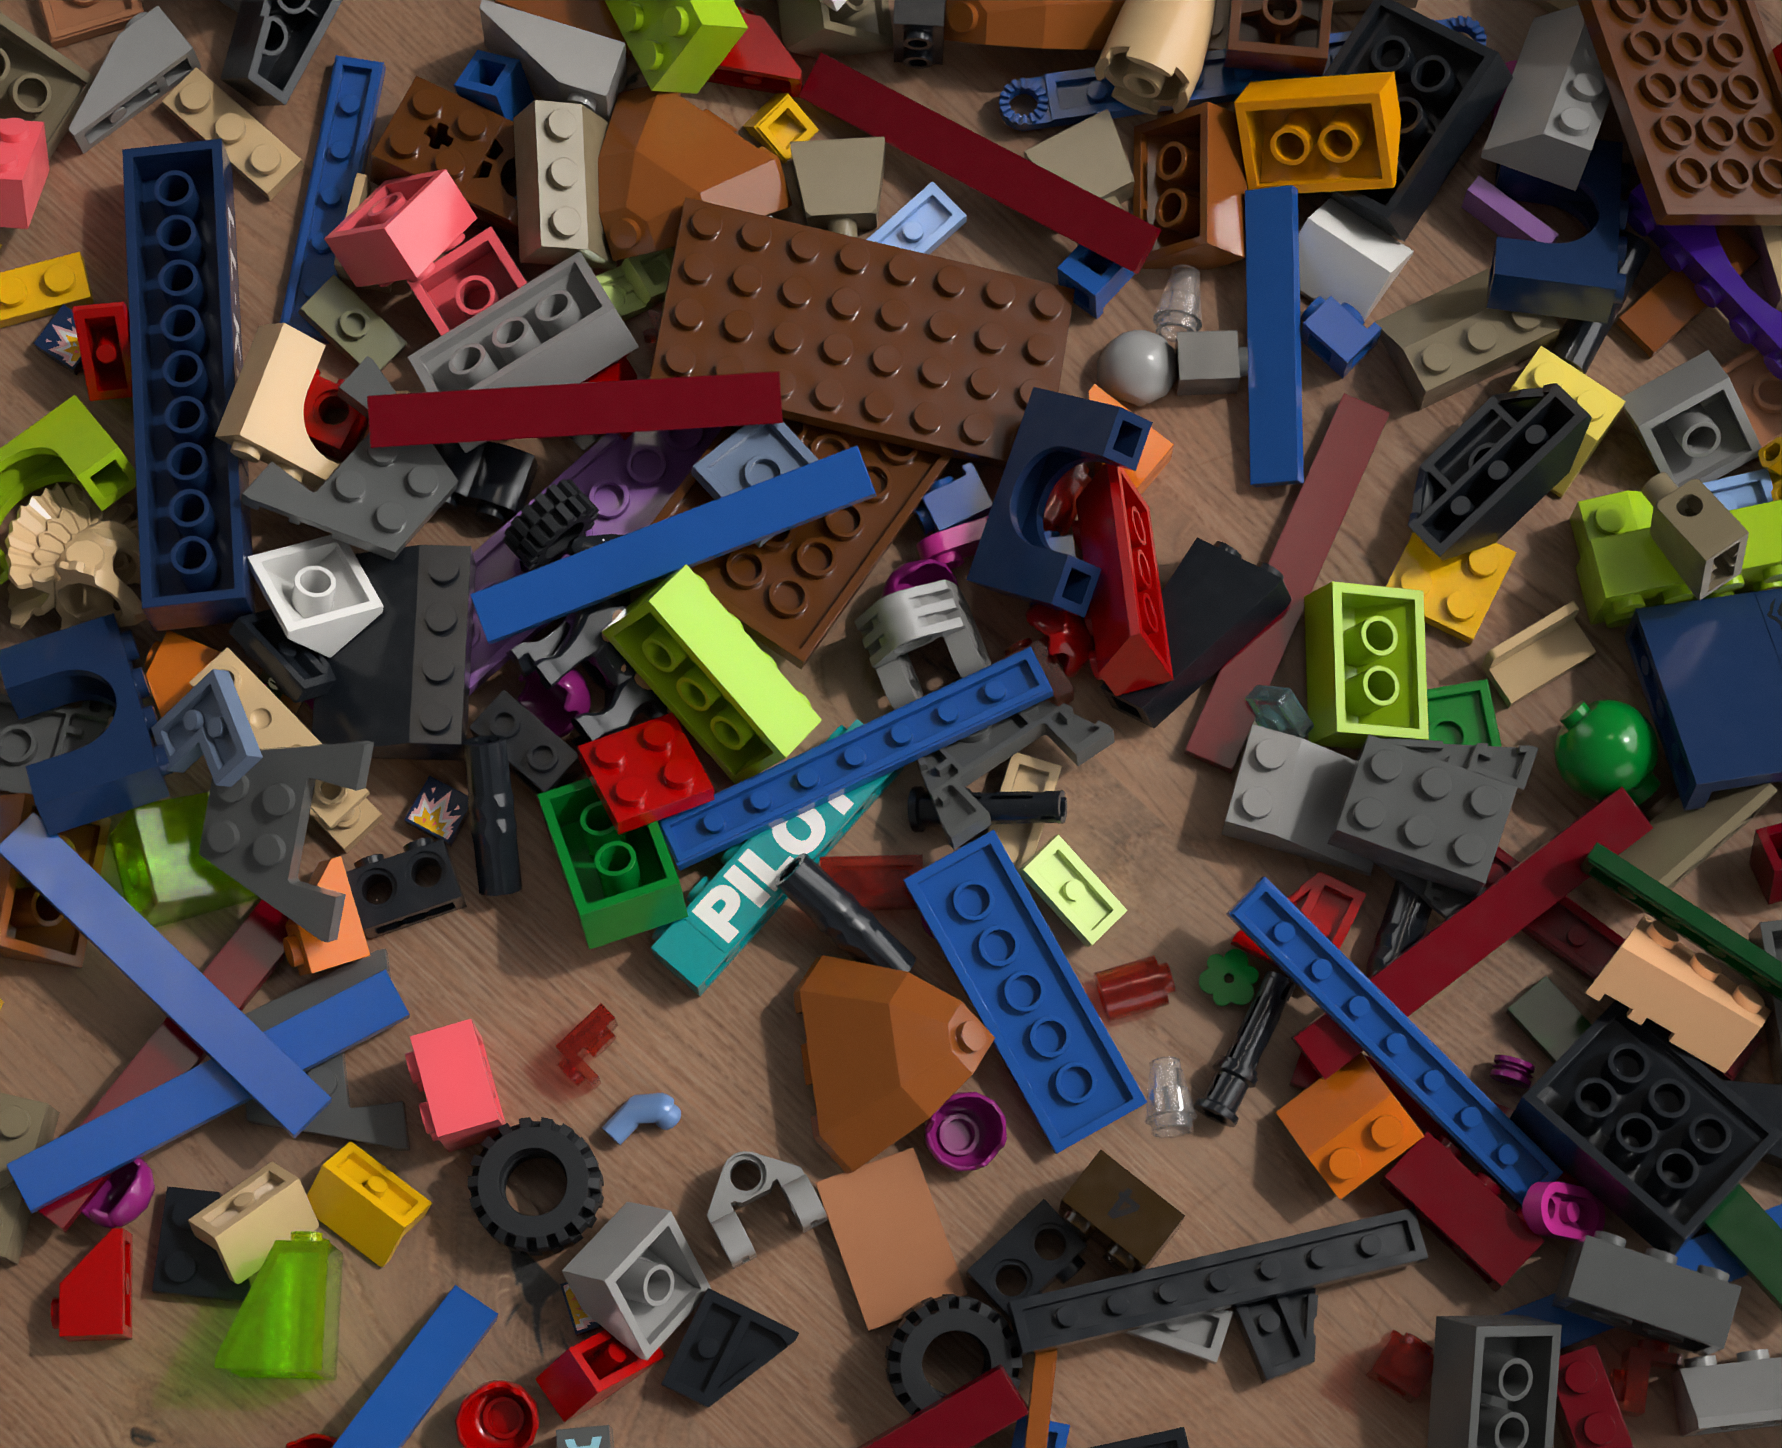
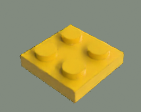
[1386,532,1517,645]

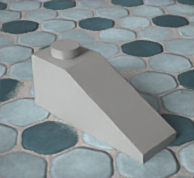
[68,6,201,154]

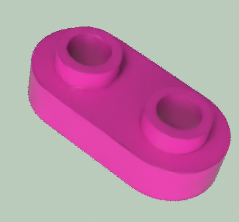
[916,516,988,570]
[1522,1182,1605,1242]

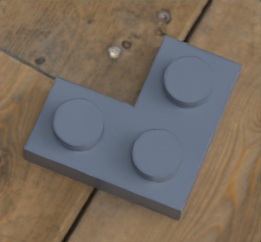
[151,669,263,787]

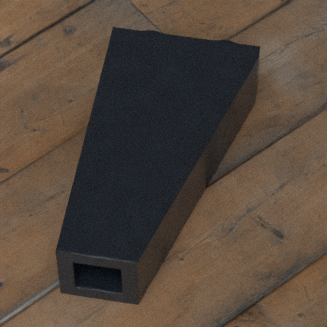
[1100,537,1292,728]

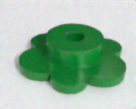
[1198,949,1259,1007]

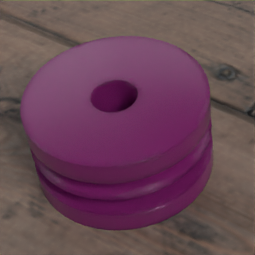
[1489,1055,1536,1088]

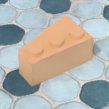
[1585,915,1771,1073]

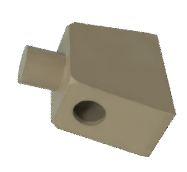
[1024,109,1135,210]
[790,137,885,238]
[1641,472,1749,601]

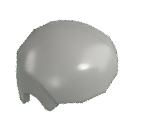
[1097,330,1178,407]

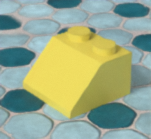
[1509,346,1626,498]

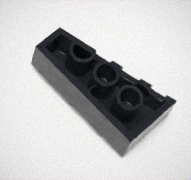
[220,0,343,106]

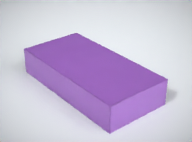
[1461,175,1559,243]

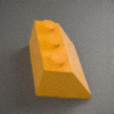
[1234,72,1401,193]

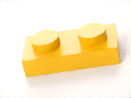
[0,251,95,328]

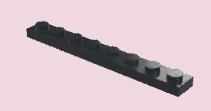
[1007,1207,1428,1357]

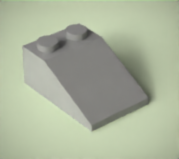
[479,0,628,122]
[1221,724,1374,876]

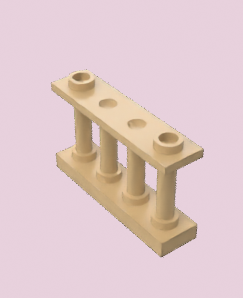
[189,647,384,853]

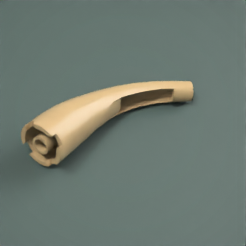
[1095,0,1217,115]

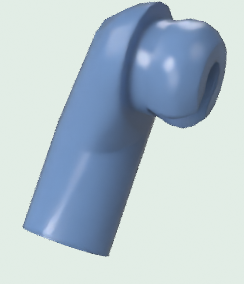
[602,1093,681,1145]

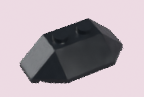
[1408,383,1592,561]

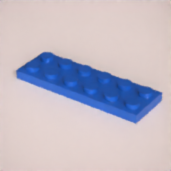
[903,830,1148,1154]

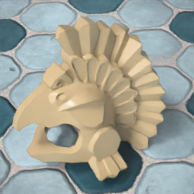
[5,482,147,630]

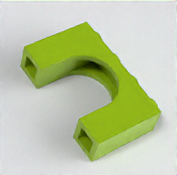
[0,395,137,585]

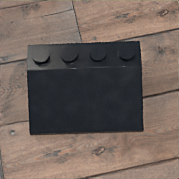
[1321,0,1513,242]
[312,545,476,761]
[1509,1000,1782,1255]

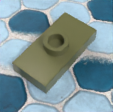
[298,274,408,371]

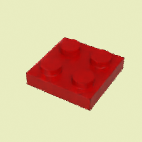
[577,712,714,835]

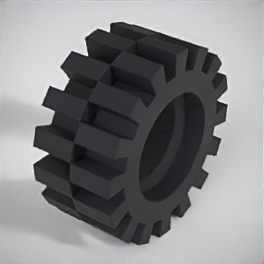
[503,479,599,571]

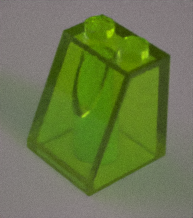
[109,792,260,928]
[214,1231,343,1380]

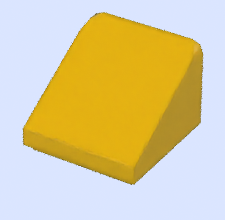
[743,93,819,164]

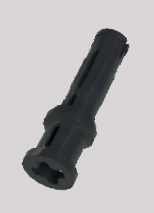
[907,786,1067,832]
[1193,971,1296,1127]

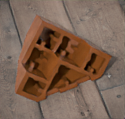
[944,0,1125,50]
[598,85,792,261]
[793,955,995,1174]

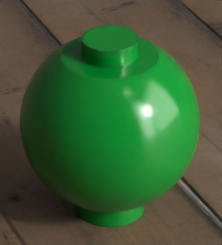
[1554,700,1661,806]

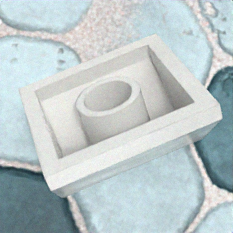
[1299,198,1414,322]
[247,535,384,658]

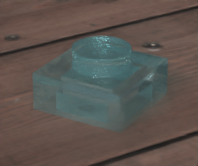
[1245,685,1314,739]

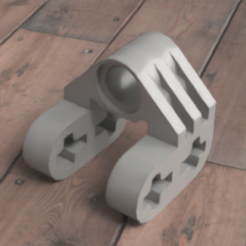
[854,579,992,710]
[707,1151,827,1269]

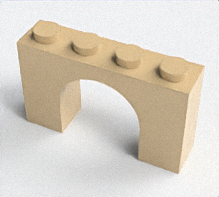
[215,323,411,492]

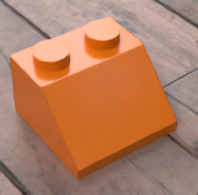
[1276,1052,1424,1200]

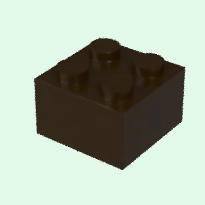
[1058,1150,1185,1275]

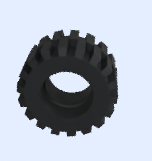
[467,1117,604,1256]
[885,1294,1023,1415]

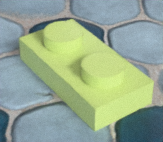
[1018,834,1128,947]

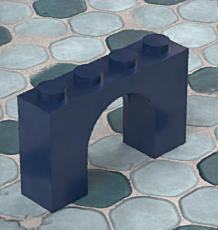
[1486,139,1630,323]
[966,387,1153,618]
[0,613,173,836]

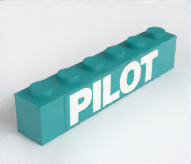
[651,719,904,997]

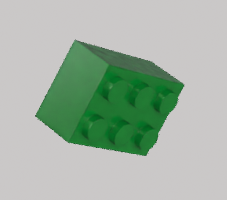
[537,778,688,950]

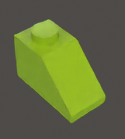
[1569,490,1653,559]

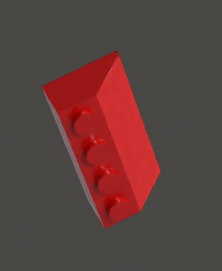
[1072,464,1174,696]

